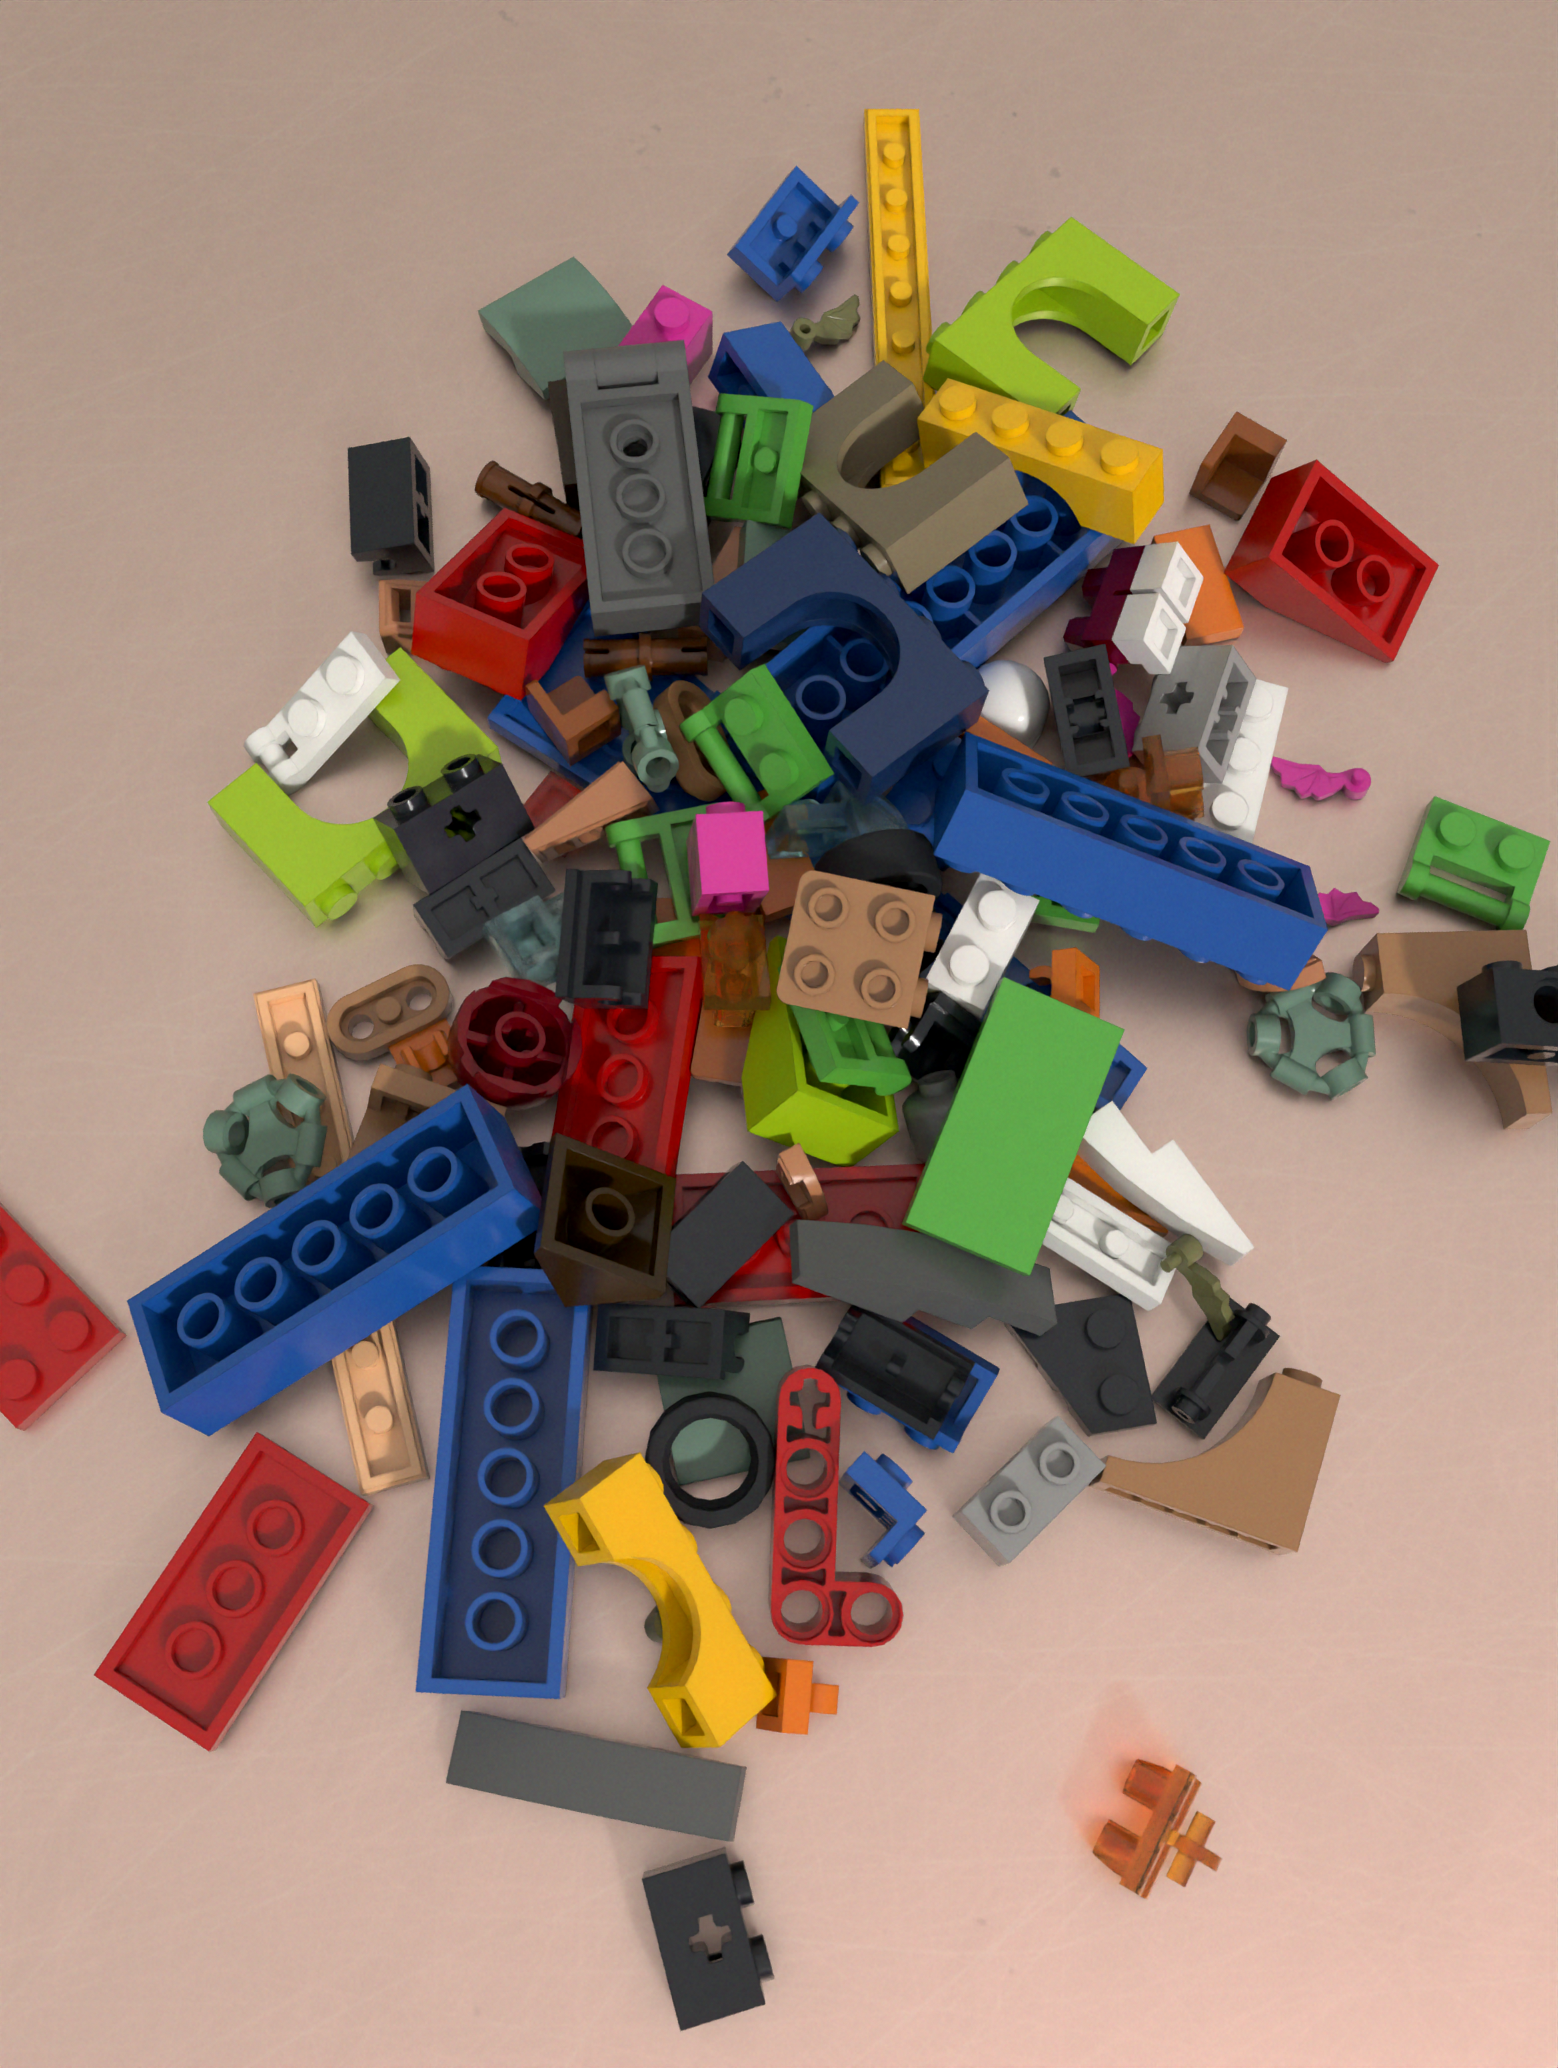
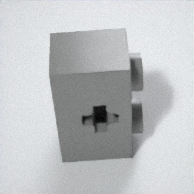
[1132,645,1257,784]
[952,1415,1106,1566]

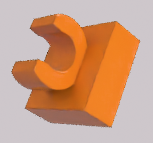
[1029,947,1100,1018]
[388,1018,461,1090]
[756,1657,839,1735]

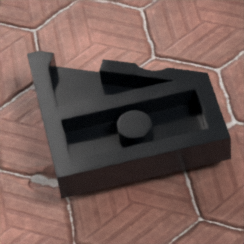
[1004,1294,1157,1437]

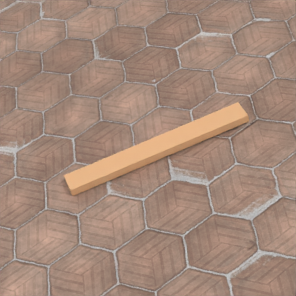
[253,978,430,1496]

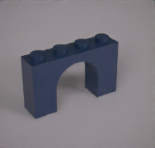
[699,512,989,806]

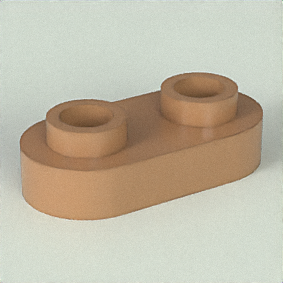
[653,680,730,801]
[326,964,452,1061]

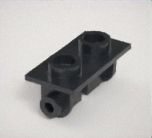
[1152,1298,1280,1440]

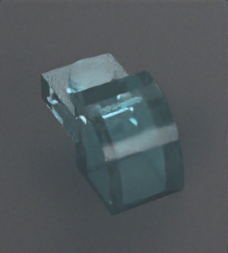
[765,780,909,859]
[483,892,564,987]

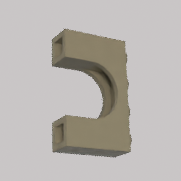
[796,360,1028,594]

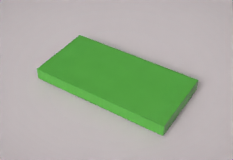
[902,977,1125,1276]

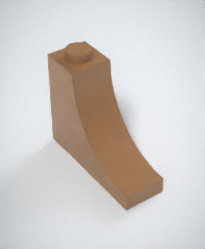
[1353,930,1552,1129]
[1089,1368,1340,1555]

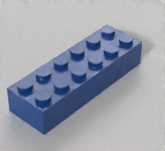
[933,732,1328,991]
[127,1084,542,1436]
[416,1266,594,1699]

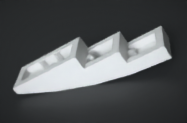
[1077,1101,1255,1266]

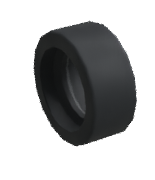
[814,829,943,901]
[645,1391,776,1529]

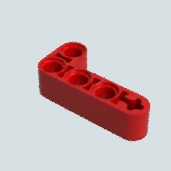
[768,1364,904,1647]

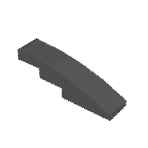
[789,1219,1058,1336]
[446,1710,747,1842]

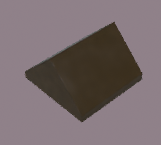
[534,1132,676,1307]

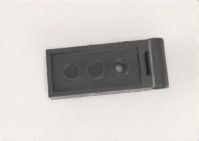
[563,340,714,637]

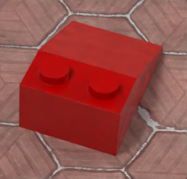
[1224,459,1439,663]
[411,507,589,701]

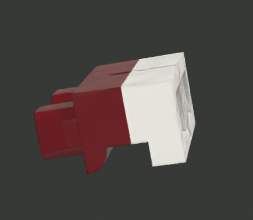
[1063,541,1204,674]

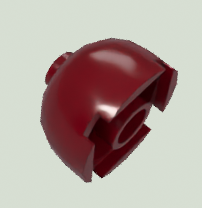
[447,977,583,1111]

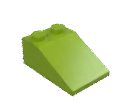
[741,935,899,1167]

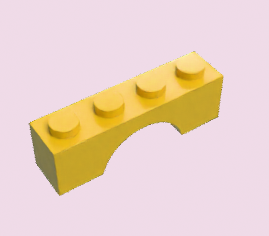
[917,378,1164,545]
[543,1452,777,1748]

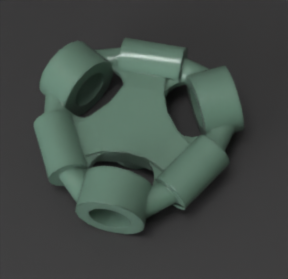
[604,665,679,793]
[1247,972,1376,1100]
[203,1074,328,1208]

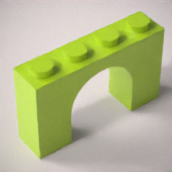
[923,217,1180,416]
[207,647,502,928]

